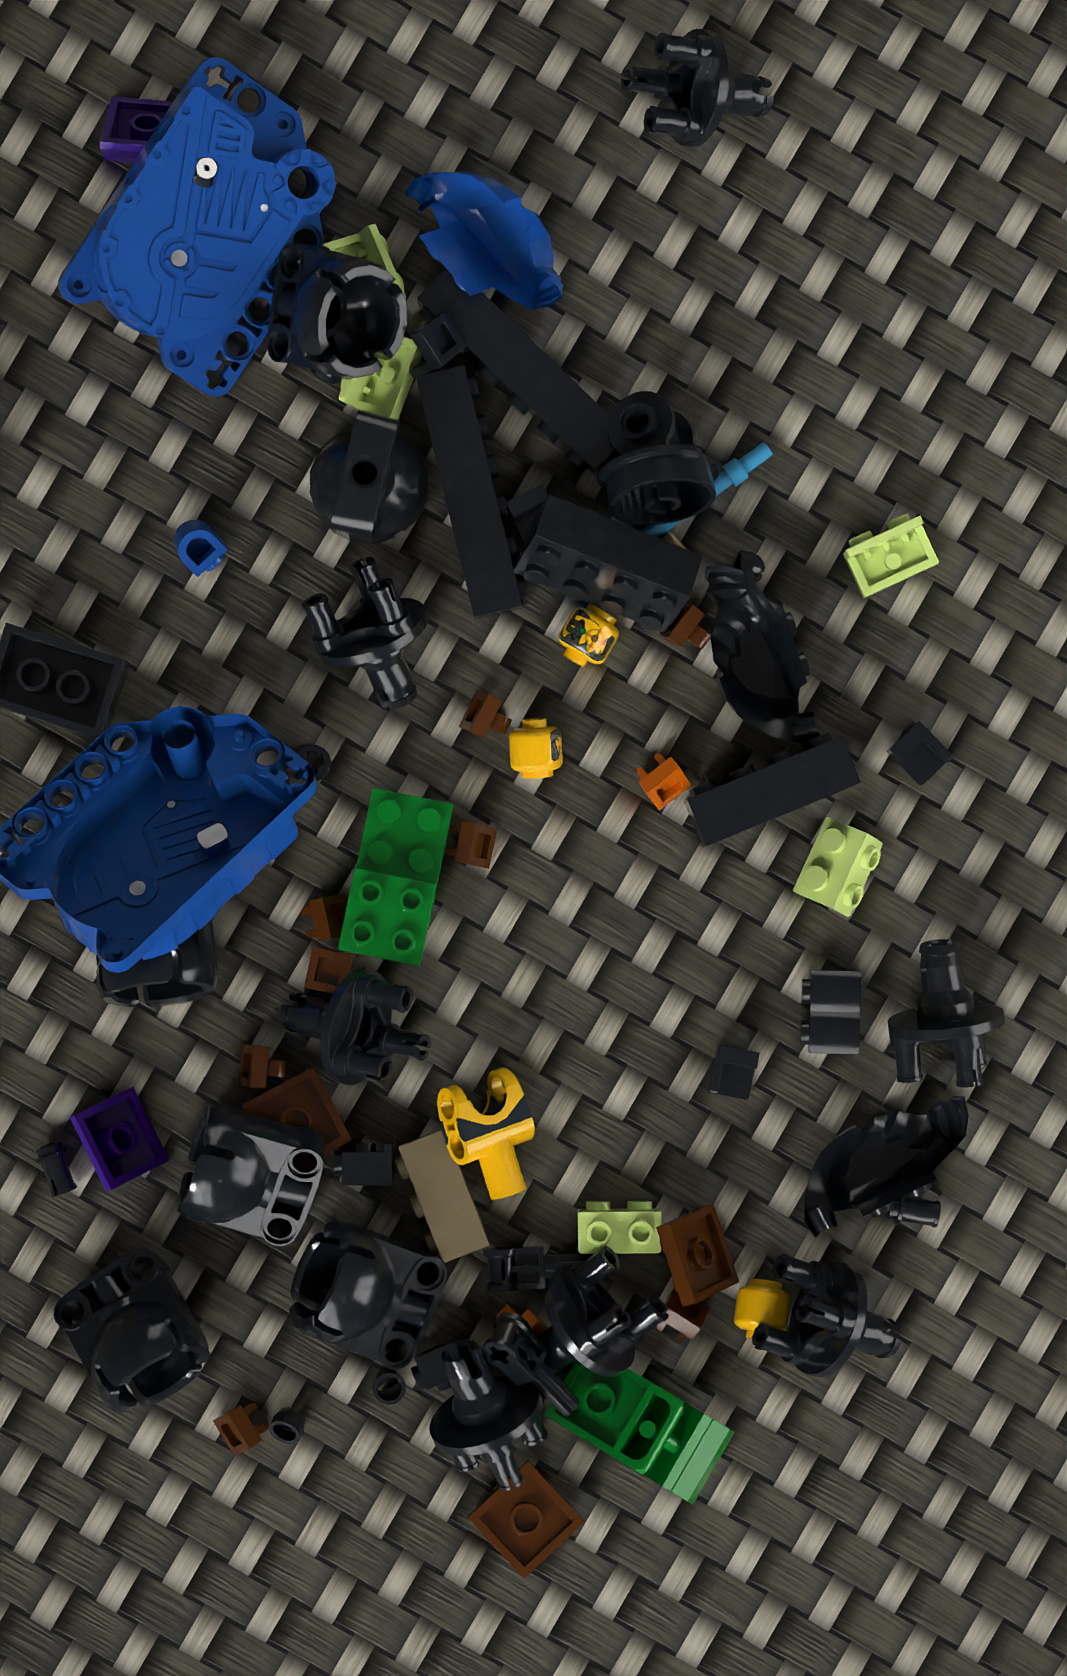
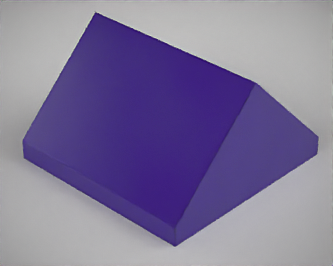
[100,96,173,163]
[70,1087,170,1192]

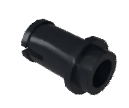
[35,1141,77,1197]
[887,1196,941,1228]

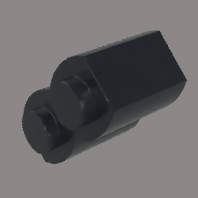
[800,970,861,1055]

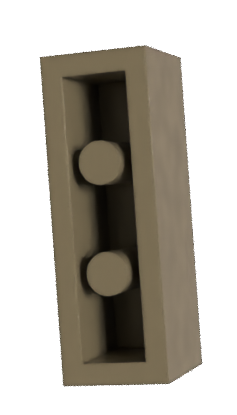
[394,1129,490,1263]

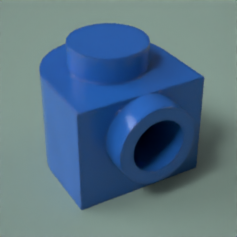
[174,520,228,577]

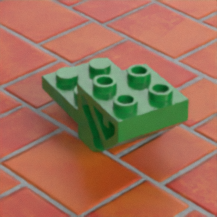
[338,788,454,966]
[544,1359,735,1504]

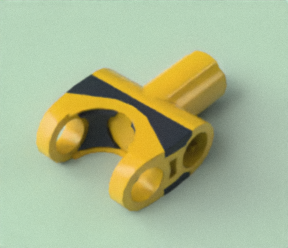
[437,1067,535,1200]

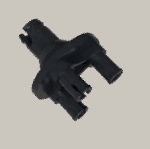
[621,29,774,147]
[302,557,428,710]
[888,939,1005,1088]
[280,969,431,1085]
[537,1246,669,1377]
[752,1253,902,1377]
[429,1339,548,1491]

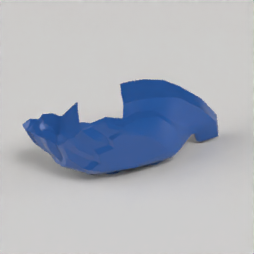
[404,171,563,310]

